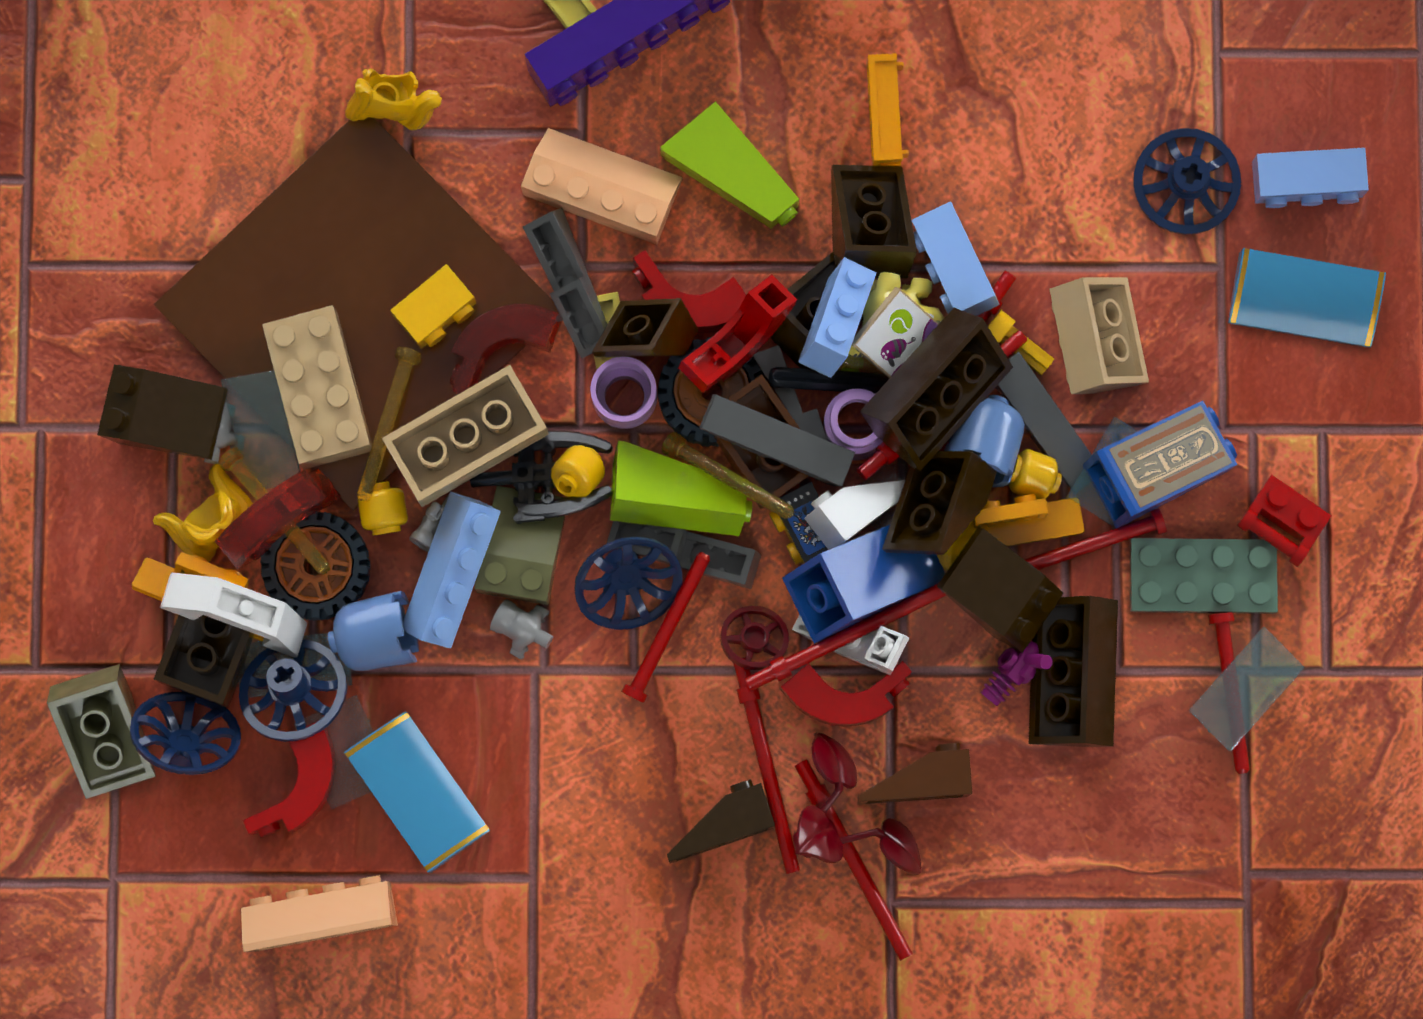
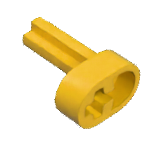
[988,310,1054,375]

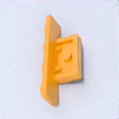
[973,494,1084,546]
[132,552,264,642]

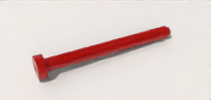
[1025,508,1167,570]
[621,552,710,703]
[1208,612,1250,774]

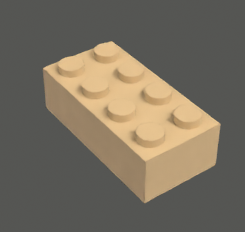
[262,305,374,470]
[382,365,549,507]

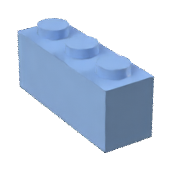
[1252,148,1369,208]
[912,201,1000,316]
[798,257,876,378]

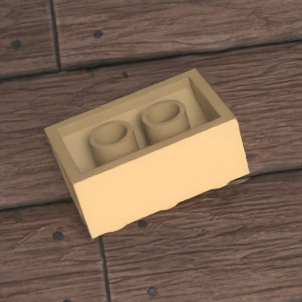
[1050,277,1149,394]

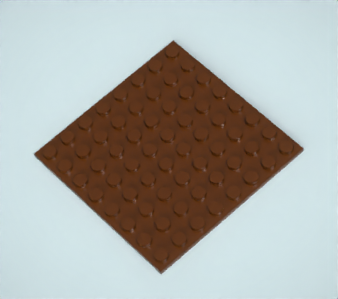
[154,117,559,511]

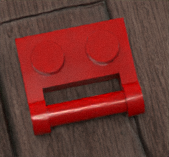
[1237,474,1332,567]

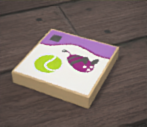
[852,287,939,379]

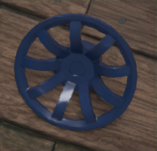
[1133,128,1241,234]
[574,537,682,630]
[239,639,347,742]
[130,692,241,775]

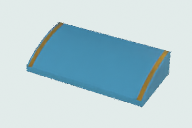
[1228,248,1386,348]
[344,711,490,873]

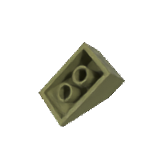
[474,486,565,606]
[47,664,156,799]

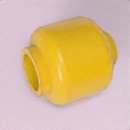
[551,445,605,497]
[1009,449,1062,500]
[358,481,408,536]

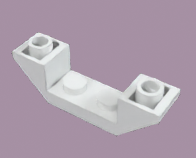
[160,572,307,658]
[792,614,909,675]

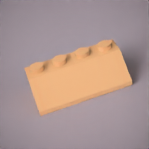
[521,128,683,245]
[241,875,398,952]

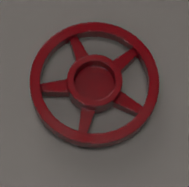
[720,606,789,670]

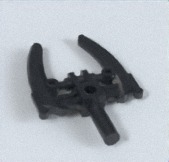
[470,431,613,524]

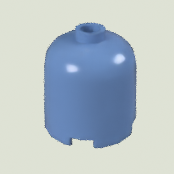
[944,395,1025,487]
[328,591,419,671]

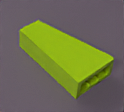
[660,101,799,229]
[610,441,752,536]

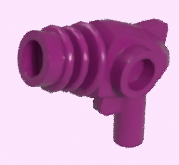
[980,642,1052,706]

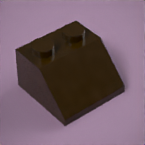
[592,298,699,357]

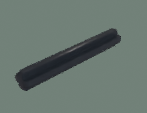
[769,367,889,394]

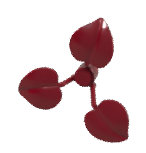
[793,732,921,875]

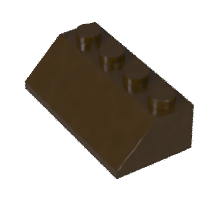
[860,308,1013,471]
[1029,596,1118,747]

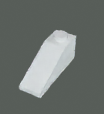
[804,480,905,550]

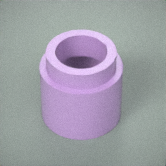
[590,356,657,429]
[823,389,883,461]

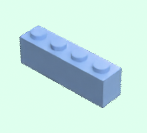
[402,491,501,649]

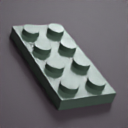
[1130,538,1278,614]

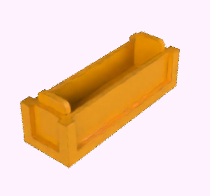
[866,53,909,167]

